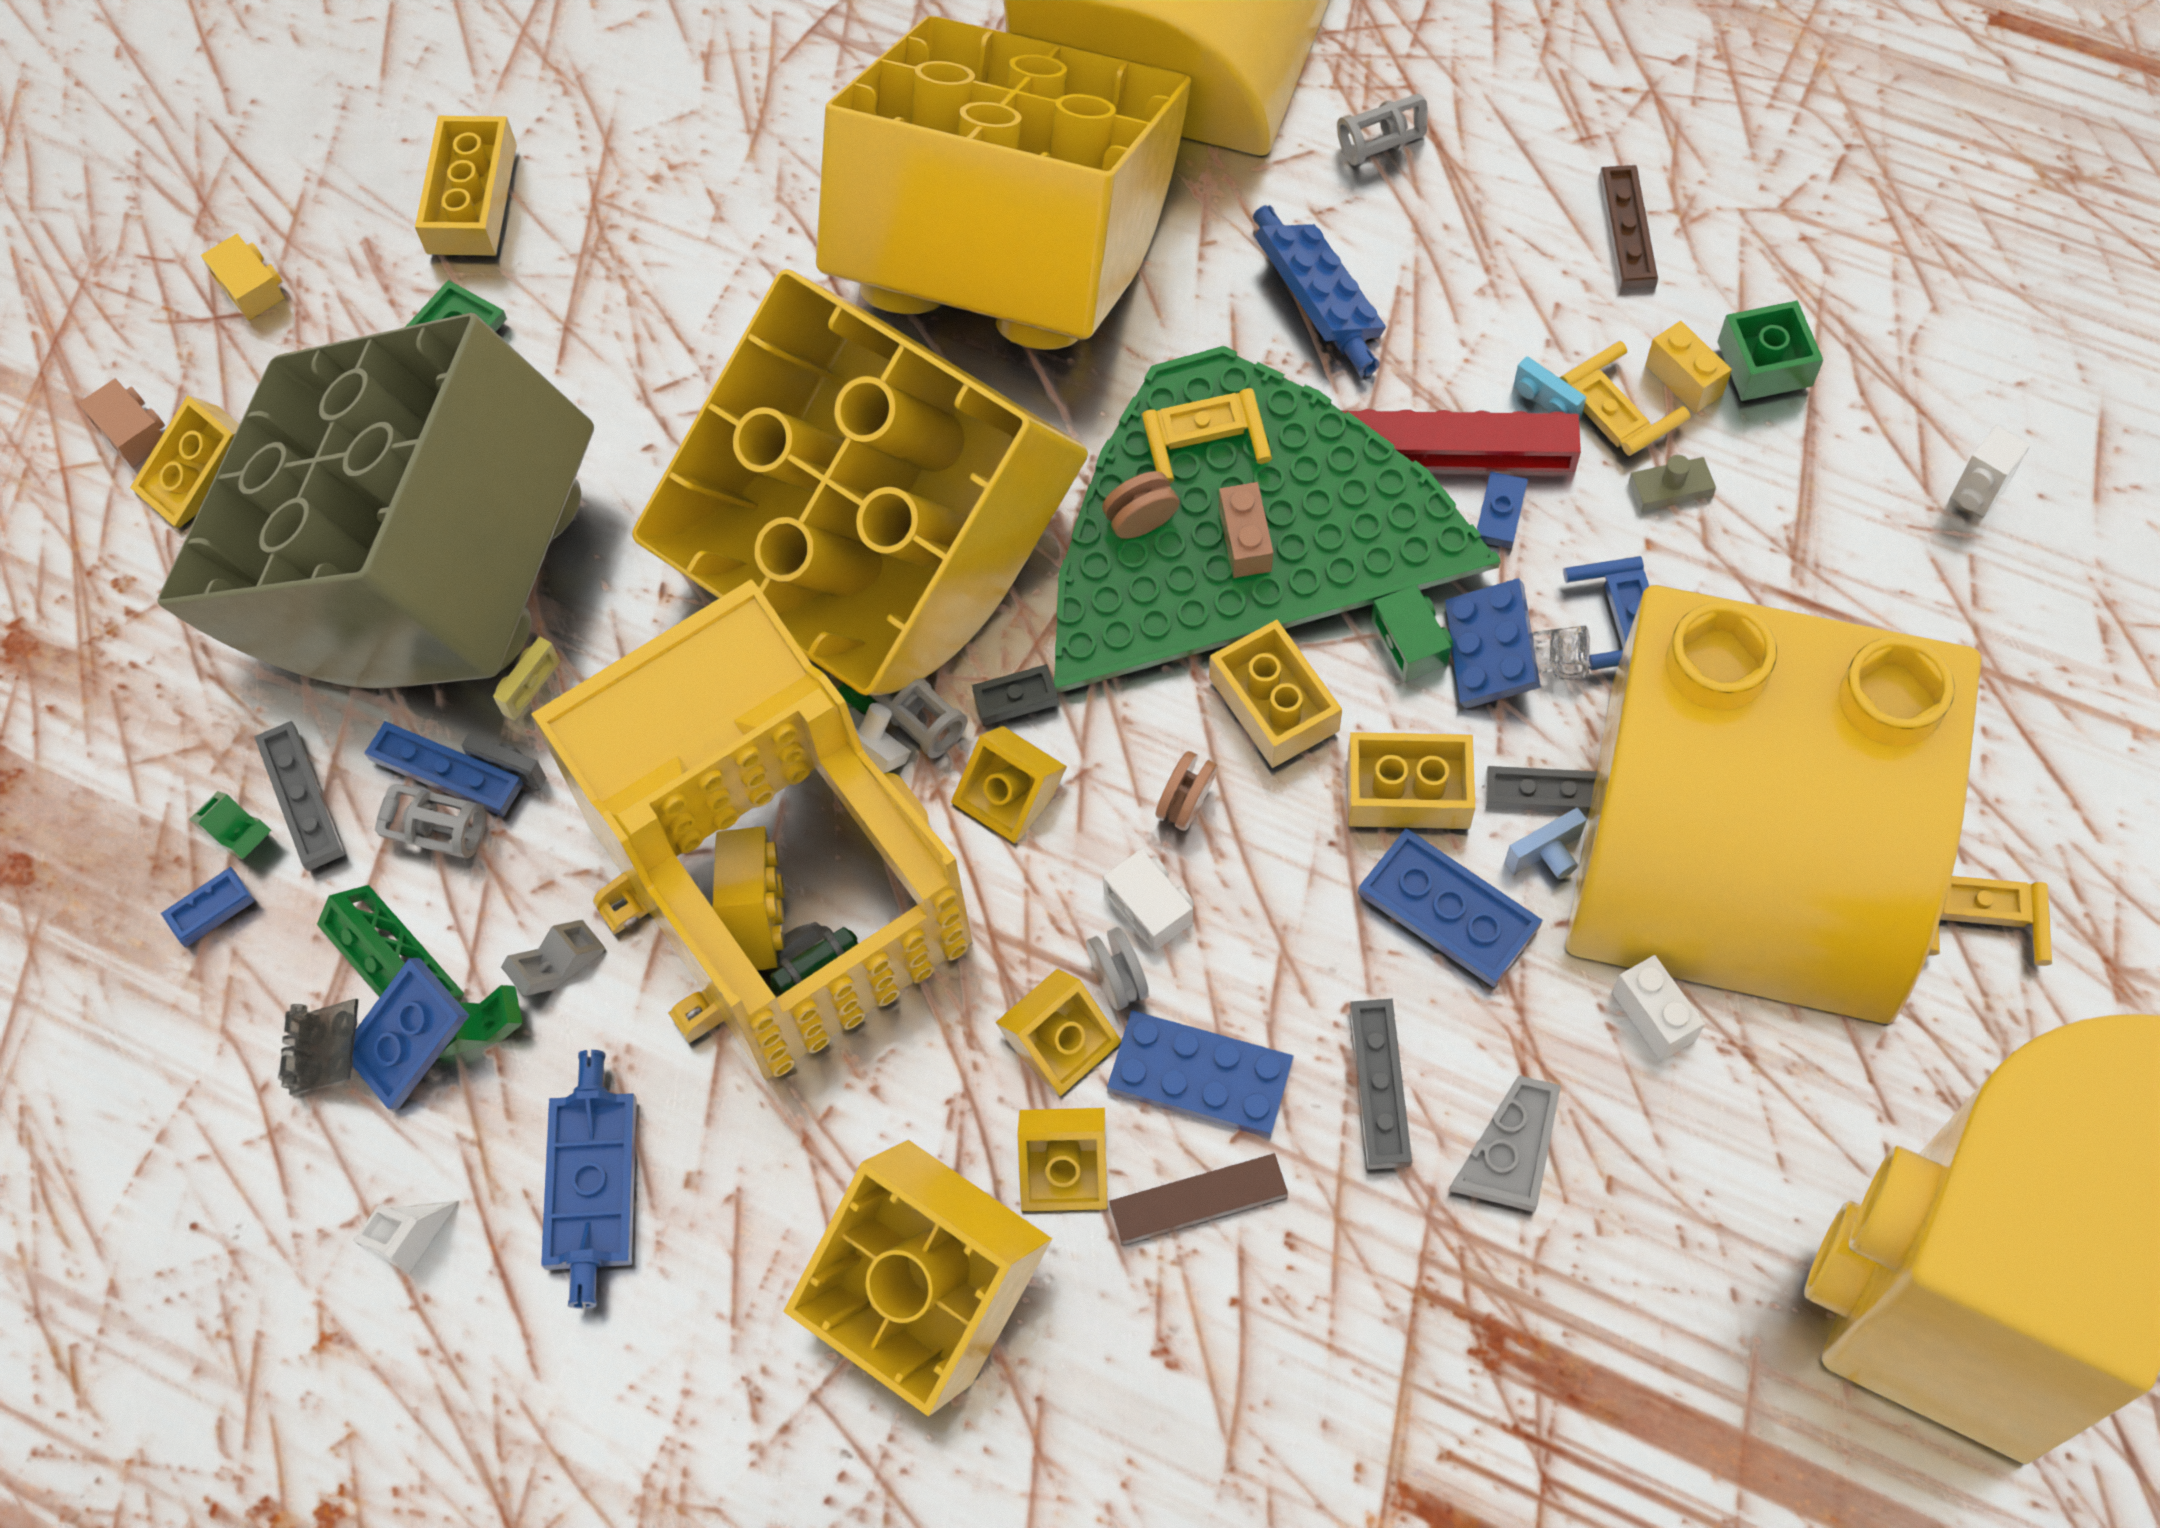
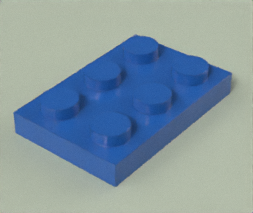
[1445,578,1541,709]
[340,958,469,1109]

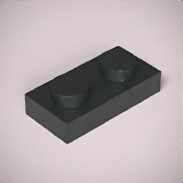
[972,664,1059,726]

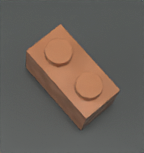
[78,378,165,468]
[1218,482,1273,578]

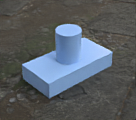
[1504,807,1587,879]

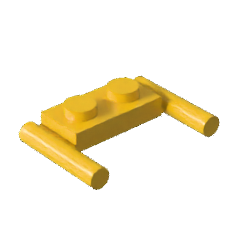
[1560,341,1690,456]
[1142,388,1272,484]
[1928,876,2052,966]

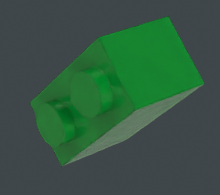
[1371,584,1453,682]

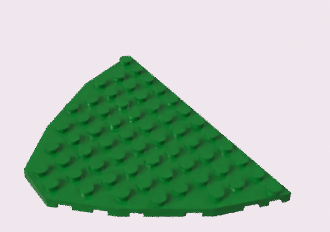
[1054,346,1501,693]

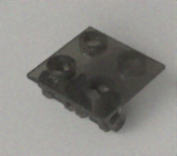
[278,998,359,1096]

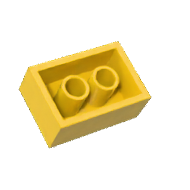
[1209,620,1342,768]
[1347,732,1475,829]
[712,826,785,970]

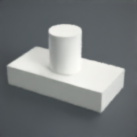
[848,703,911,774]

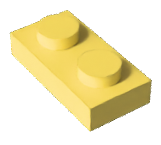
[493,636,560,721]

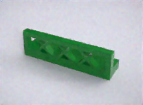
[317,885,464,1002]

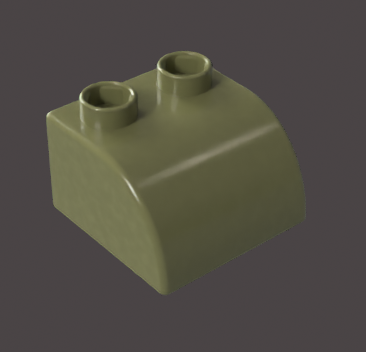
[157,313,594,689]

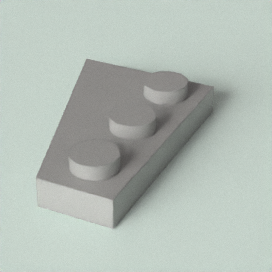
[1449,1075,1561,1212]

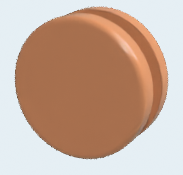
[1102,471,1180,539]
[1155,750,1218,831]

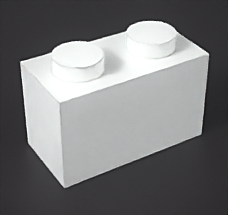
[1950,424,2031,517]
[1103,848,1194,952]
[1612,955,1705,1061]

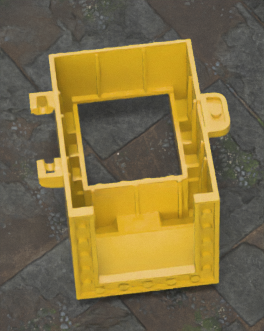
[531,579,972,1081]

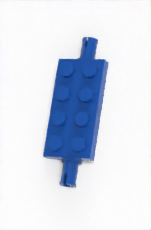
[1253,205,1386,377]
[541,1050,637,1309]

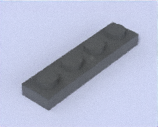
[254,721,345,871]
[1486,766,1597,813]
[1349,999,1412,1169]

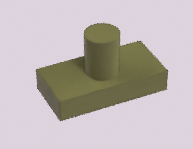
[1629,455,1716,512]

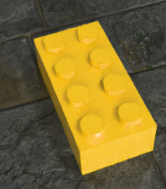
[415,115,517,255]

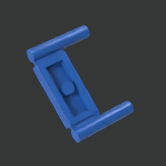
[1563,556,1649,671]

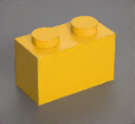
[200,233,285,321]
[1645,321,1732,414]

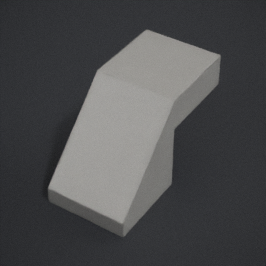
[501,920,605,996]

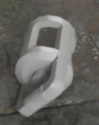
[1337,94,1428,165]
[870,678,968,758]
[375,784,486,858]

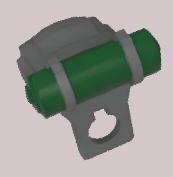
[767,922,858,995]

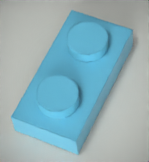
[1513,356,1587,420]

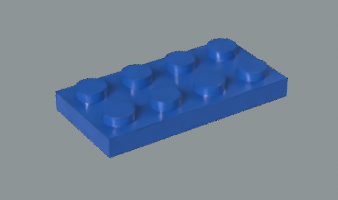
[1357,828,1543,987]
[1107,1010,1294,1139]

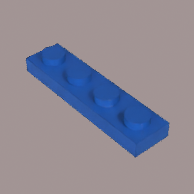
[364,721,524,817]

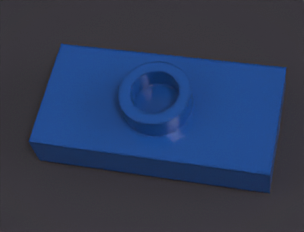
[1477,471,1528,549]
[160,867,256,948]

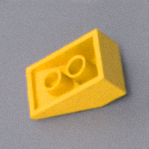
[130,395,240,528]

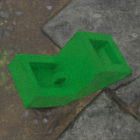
[189,791,272,860]
[439,985,523,1058]

